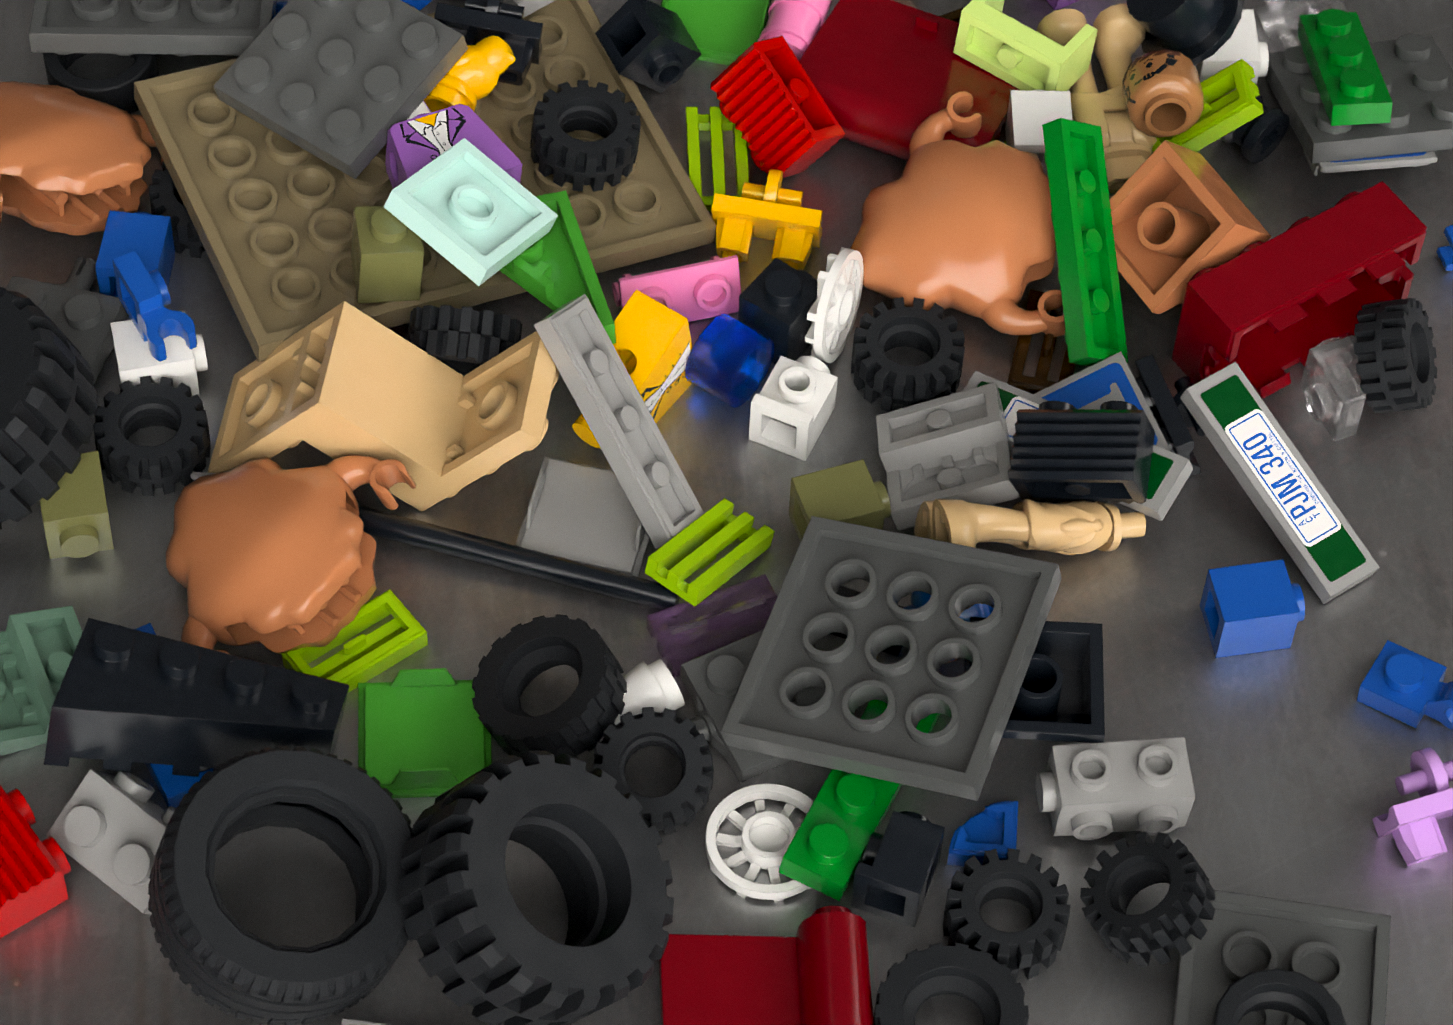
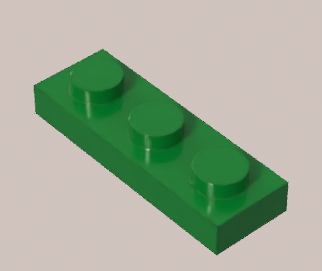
[1297,9,1393,126]

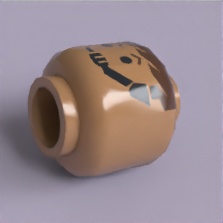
[1123,49,1204,138]

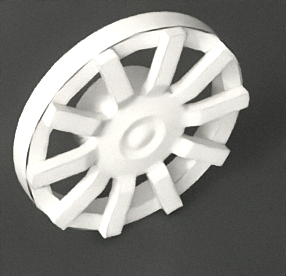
[705,784,814,902]

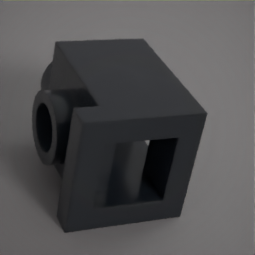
[851,811,945,928]

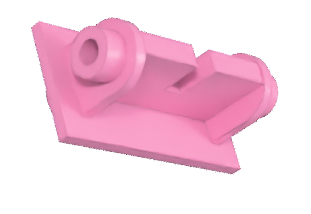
[612,255,741,322]

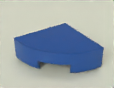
[947,801,1018,866]

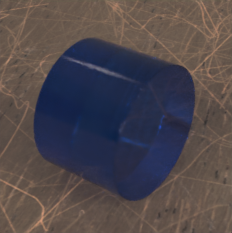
[685,314,775,408]

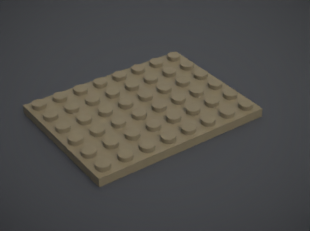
[134,0,716,362]

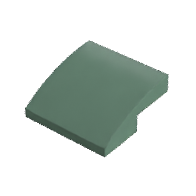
[0,605,83,756]

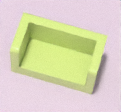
[953,0,1098,91]

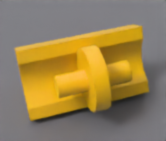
[711,169,823,270]

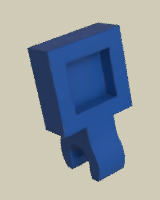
[112,250,197,362]
[1357,640,1453,731]

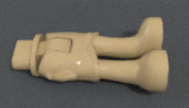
[1036,3,1157,193]
[914,499,1146,555]

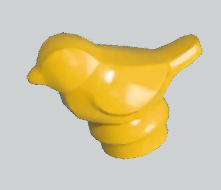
[424,36,516,112]

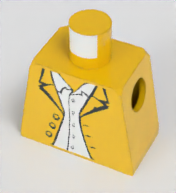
[572,290,697,448]

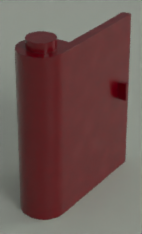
[799,0,1020,161]
[659,905,874,1025]

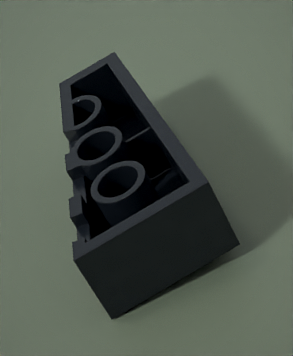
[44,618,349,777]

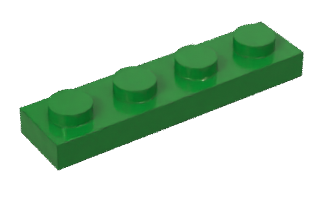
[1042,118,1129,366]
[779,700,941,901]

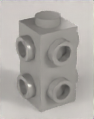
[1036,737,1196,840]

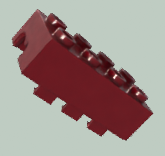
[1171,181,1427,399]

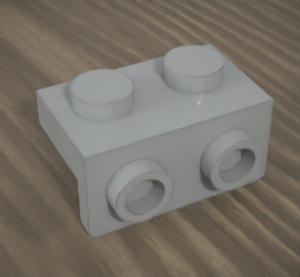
[46,769,176,915]

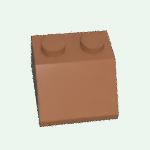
[1110,140,1271,314]

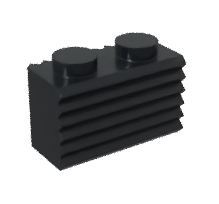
[1008,401,1155,504]

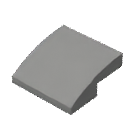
[876,382,1020,531]

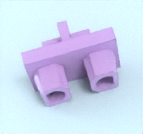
[1372,748,1453,866]

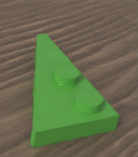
[499,191,616,344]

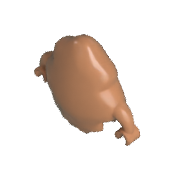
[0,81,163,236]
[850,91,1065,337]
[166,455,416,654]

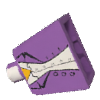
[385,101,522,189]

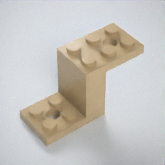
[207,301,559,512]

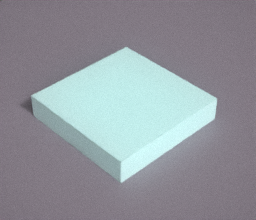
[384,138,558,286]

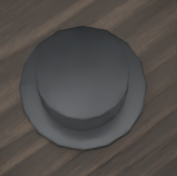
[1126,0,1244,66]

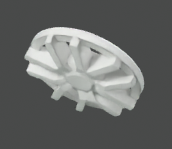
[805,247,864,363]

